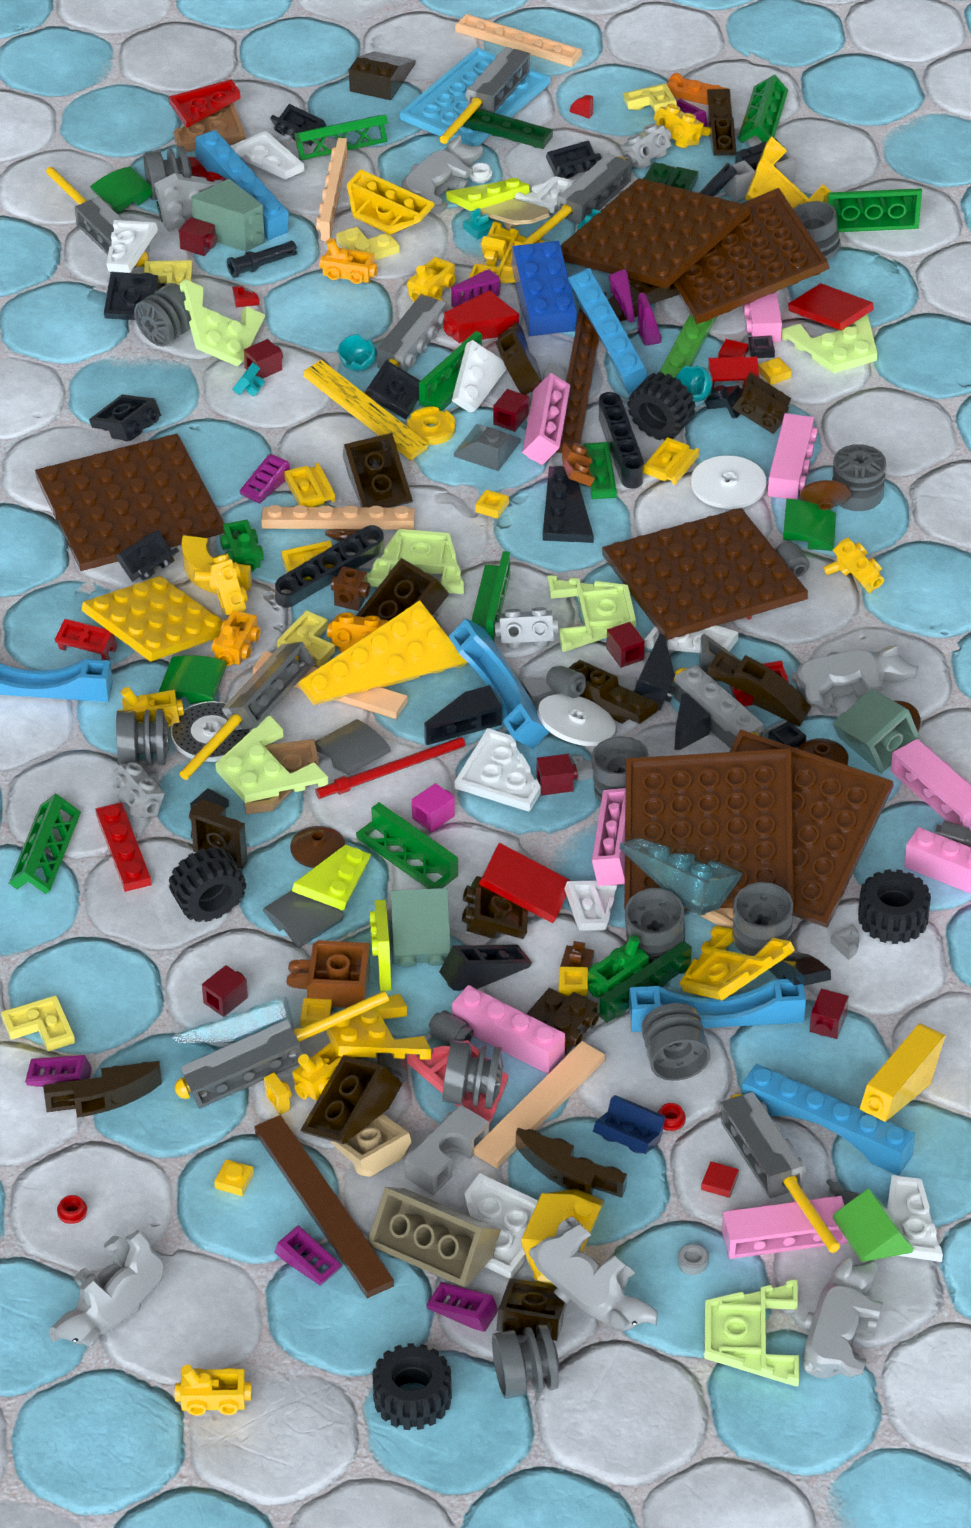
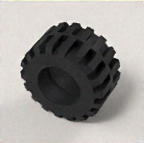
[627,372,696,441]
[168,847,247,922]
[858,869,931,944]
[372,1343,452,1430]

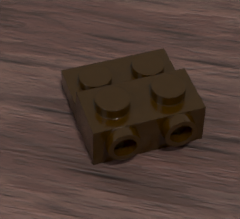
[732,372,791,434]
[189,799,247,869]
[462,876,528,939]
[527,988,599,1055]
[496,1278,567,1341]

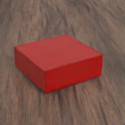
[718,339,749,358]
[701,1161,739,1198]

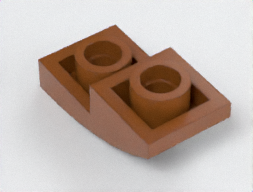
[562,442,595,487]

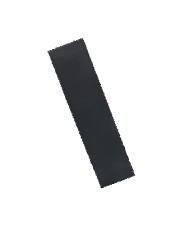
[768,952,831,986]

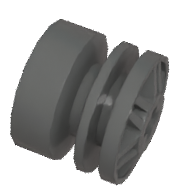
[143,146,192,200]
[793,201,841,260]
[134,283,192,347]
[832,444,886,511]
[116,709,169,766]
[591,736,649,803]
[732,882,793,956]
[625,888,685,964]
[641,1003,710,1081]
[442,1040,504,1109]
[492,1324,559,1399]

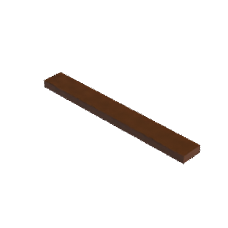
[254,1115,394,1299]

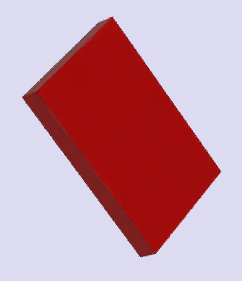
[788,283,874,331]
[479,842,571,923]

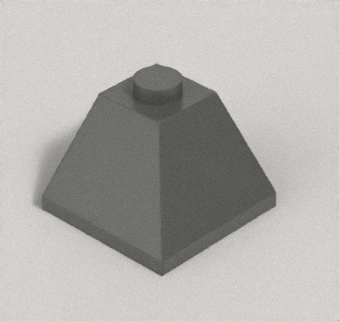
[454,424,521,471]

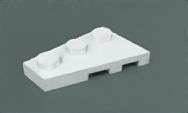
[230,131,304,179]
[106,220,158,273]
[452,340,507,413]
[644,625,738,653]
[887,1175,943,1262]

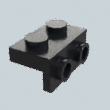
[270,104,326,146]
[546,140,602,179]
[115,530,179,582]

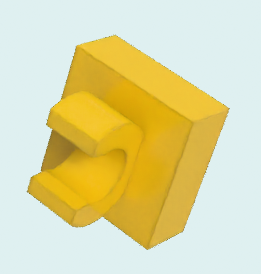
[481,236,507,267]

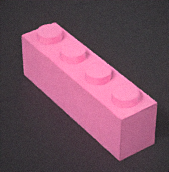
[743,292,782,342]
[522,373,570,465]
[768,413,818,500]
[891,739,971,830]
[592,788,626,886]
[904,827,971,894]
[452,985,565,1074]
[722,1196,848,1259]

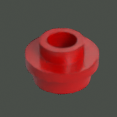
[657,1103,686,1131]
[57,1195,87,1224]

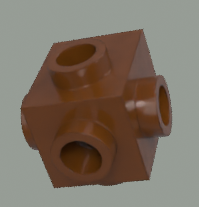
[331,566,370,611]

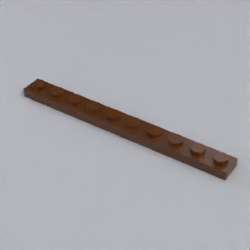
[555,292,607,453]

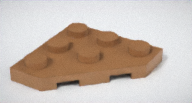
[174,103,245,152]
[243,739,319,814]

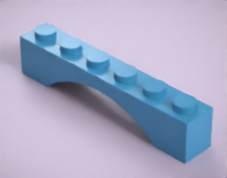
[196,130,288,240]
[568,268,648,395]
[448,618,549,749]
[0,659,113,702]
[629,979,806,1032]
[742,1063,915,1176]

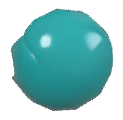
[337,334,377,372]
[676,365,713,402]

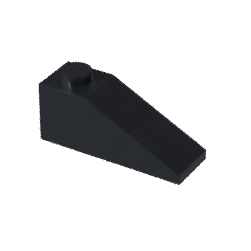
[634,634,676,711]
[424,685,502,746]
[439,945,532,991]

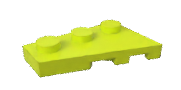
[446,178,530,211]
[292,845,371,911]
[369,900,391,991]

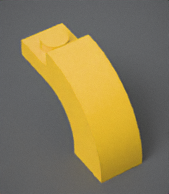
[182,535,252,594]

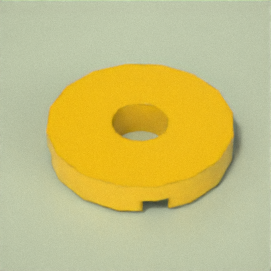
[406,407,456,445]

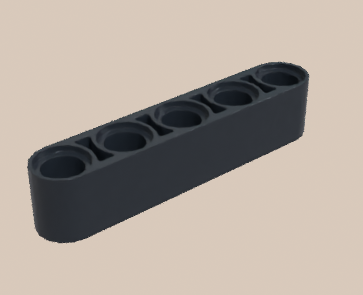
[599,392,644,489]
[275,525,384,608]

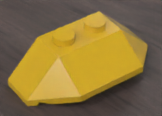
[346,169,435,234]
[520,1189,605,1285]

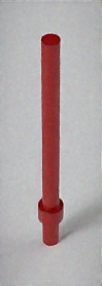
[315,737,465,799]

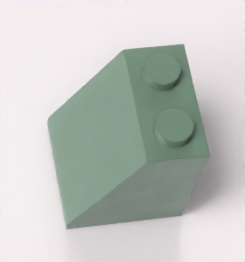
[191,179,265,251]
[833,689,920,774]
[391,888,451,967]

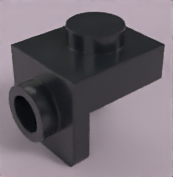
[704,385,741,419]

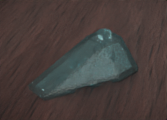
[619,838,742,915]
[172,996,295,1043]

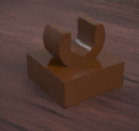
[560,941,594,970]

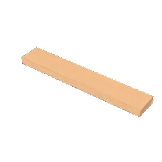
[455,14,582,67]
[253,651,408,719]
[474,1041,605,1169]

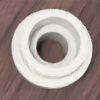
[469,163,492,184]

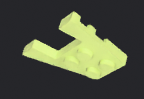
[180,279,265,367]
[781,314,877,373]
[367,529,464,594]
[547,575,636,652]
[215,716,328,803]
[704,1280,799,1386]

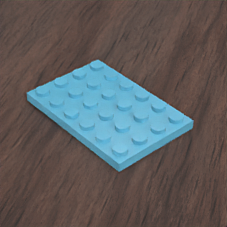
[399,47,550,146]

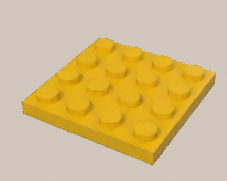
[81,576,223,662]

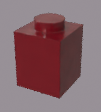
[179,217,217,256]
[244,339,283,379]
[493,389,529,432]
[606,622,645,668]
[536,753,578,796]
[202,965,248,1017]
[809,988,849,1039]

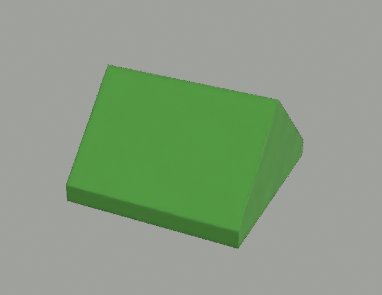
[832,1188,914,1262]

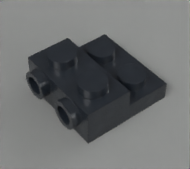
[104,272,160,320]
[89,394,161,441]

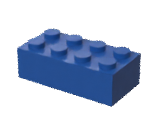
[511,241,577,336]

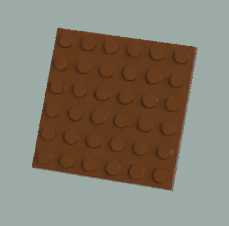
[560,178,751,289]
[672,188,830,325]
[35,433,225,571]
[602,508,808,640]
[729,729,894,928]
[624,748,794,910]

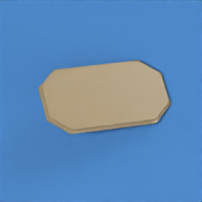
[481,199,550,230]

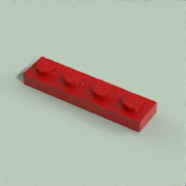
[95,802,151,892]

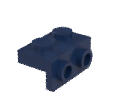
[593,1095,666,1154]

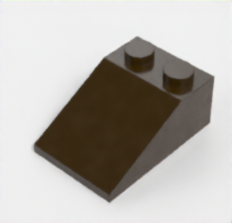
[349,51,416,100]
[343,433,413,508]
[356,558,449,621]
[300,1055,402,1144]

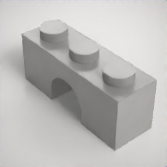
[724,147,796,202]
[404,1105,489,1196]

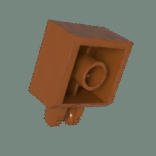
[286,940,370,1008]

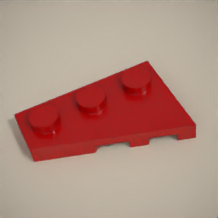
[169,79,241,128]

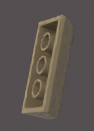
[368,1187,501,1287]

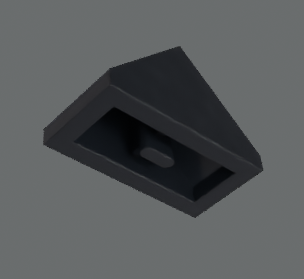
[674,693,711,750]

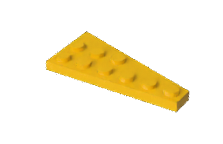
[298,601,468,705]

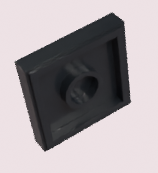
[365,360,420,420]

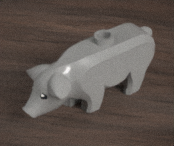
[401,135,483,213]
[792,645,919,715]
[529,1217,658,1331]
[49,1230,164,1347]
[803,1258,883,1378]

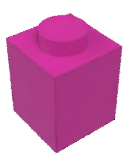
[412,783,455,832]

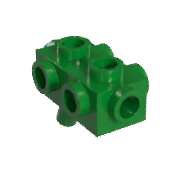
[220,519,264,573]
[588,935,649,998]

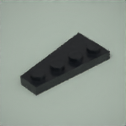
[543,466,594,543]

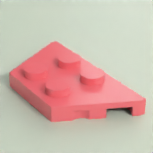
[407,1040,509,1126]

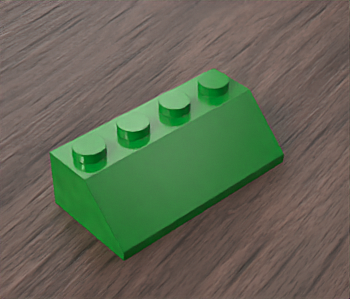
[823,188,922,232]

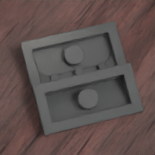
[315,719,391,775]
[262,890,344,948]

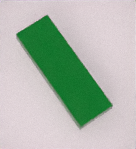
[584,442,617,499]

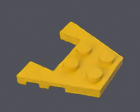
[745,137,831,208]
[469,221,545,283]
[679,926,795,1001]
[324,994,431,1060]

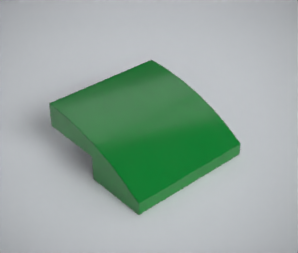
[90,166,152,214]
[783,498,836,551]
[158,655,227,704]

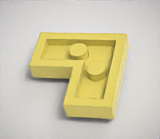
[622,83,677,113]
[336,227,399,260]
[144,260,193,286]
[277,610,335,667]
[1,995,75,1052]

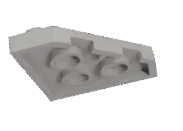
[154,173,223,232]

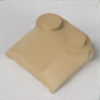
[330,1114,411,1177]

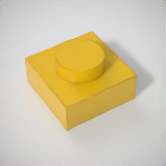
[758,357,792,385]
[475,489,509,519]
[559,967,588,996]
[300,998,332,1027]
[264,1073,292,1115]
[214,1159,254,1197]

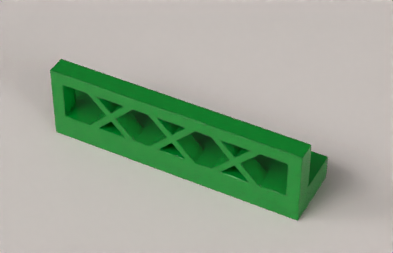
[738,74,788,143]
[294,114,388,160]
[419,331,482,411]
[471,551,510,642]
[8,793,81,894]
[356,802,458,889]

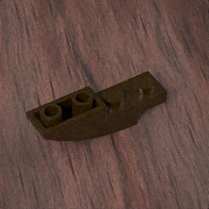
[707,89,736,156]
[608,280,678,322]
[495,322,543,395]
[707,650,812,727]
[569,660,658,724]
[43,1061,162,1118]
[515,1128,627,1198]

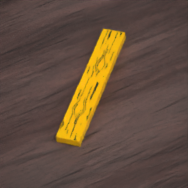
[303,360,429,461]

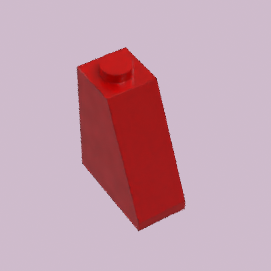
[443,290,519,343]

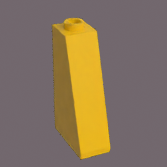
[860,1023,946,1122]

